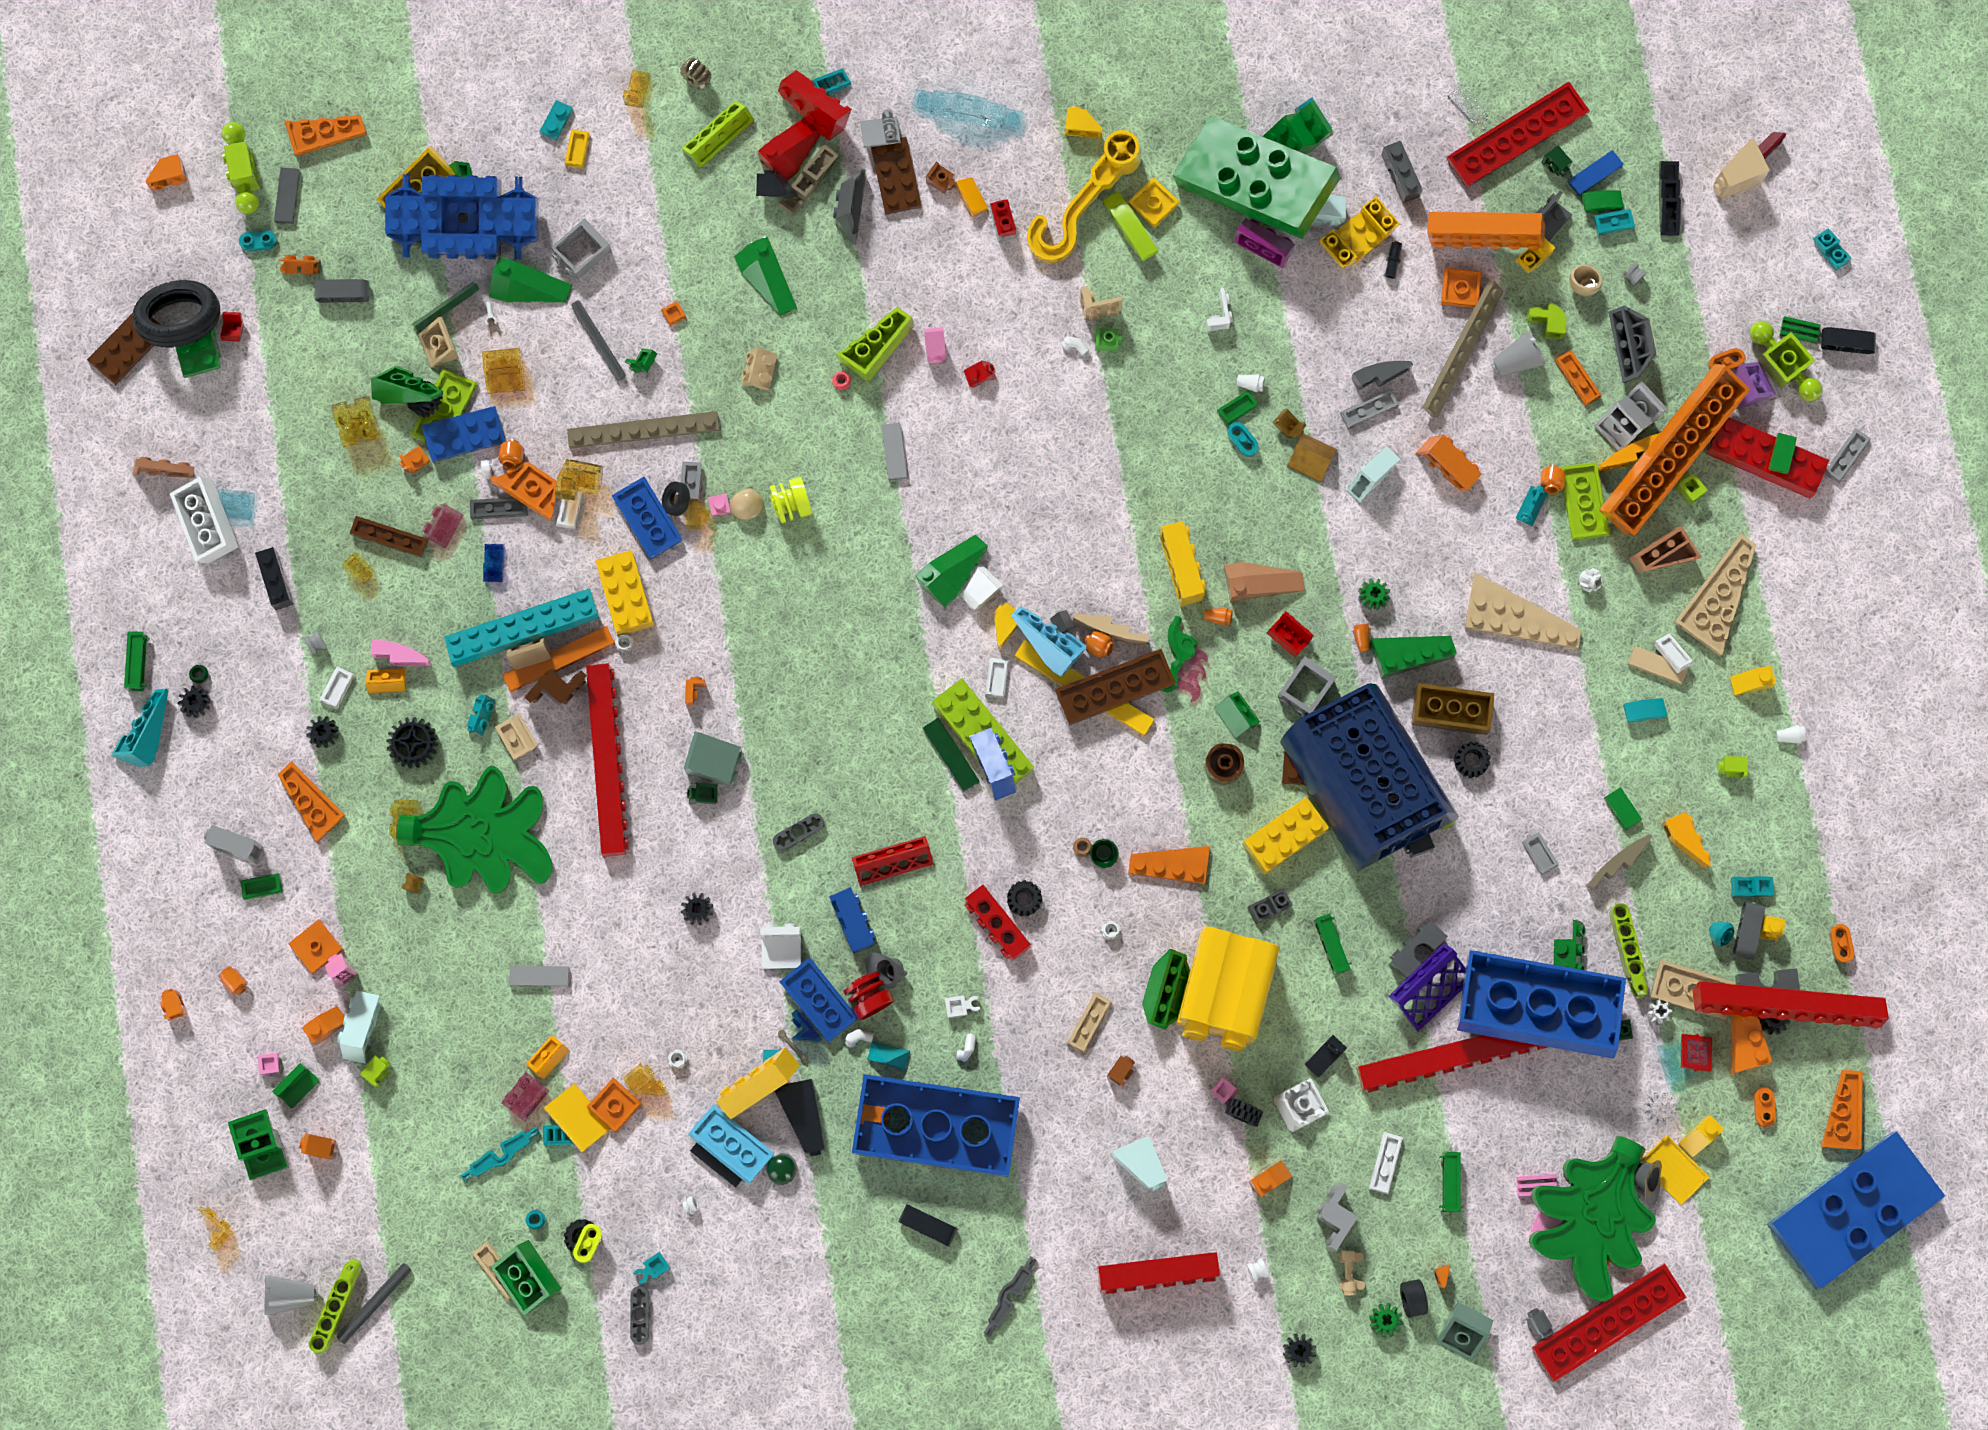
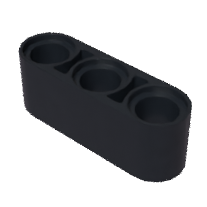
[1821,327,1876,355]
[898,1204,958,1247]

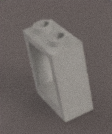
[551,218,612,279]
[1277,656,1337,717]
[204,825,263,864]

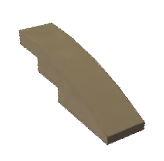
[779,145,839,216]
[1586,834,1653,890]

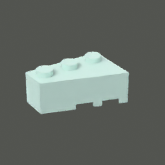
[1312,195,1346,227]
[337,991,381,1064]

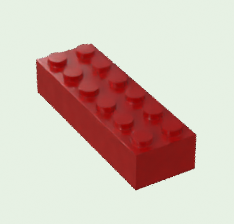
[1706,417,1830,499]
[1097,1252,1220,1295]

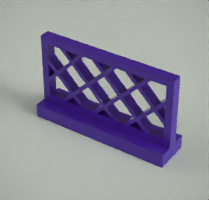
[1388,944,1466,1032]

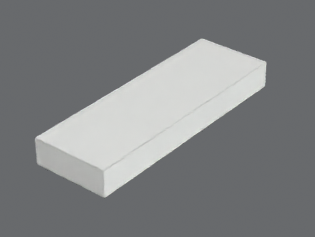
[1369,1132,1403,1195]

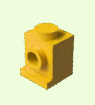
[1759,916,1786,941]

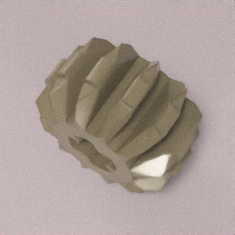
[680,58,712,89]

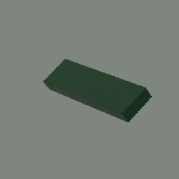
[412,282,480,332]
[922,717,980,792]

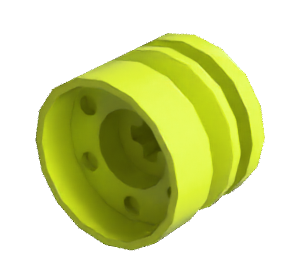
[770,476,812,524]

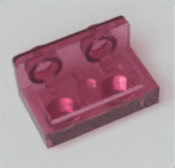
[501,1072,550,1122]

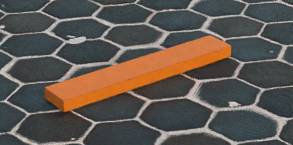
[502,626,615,692]

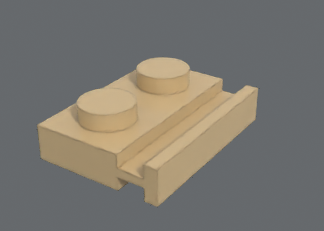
[495,714,539,761]

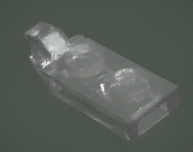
[1447,84,1491,132]

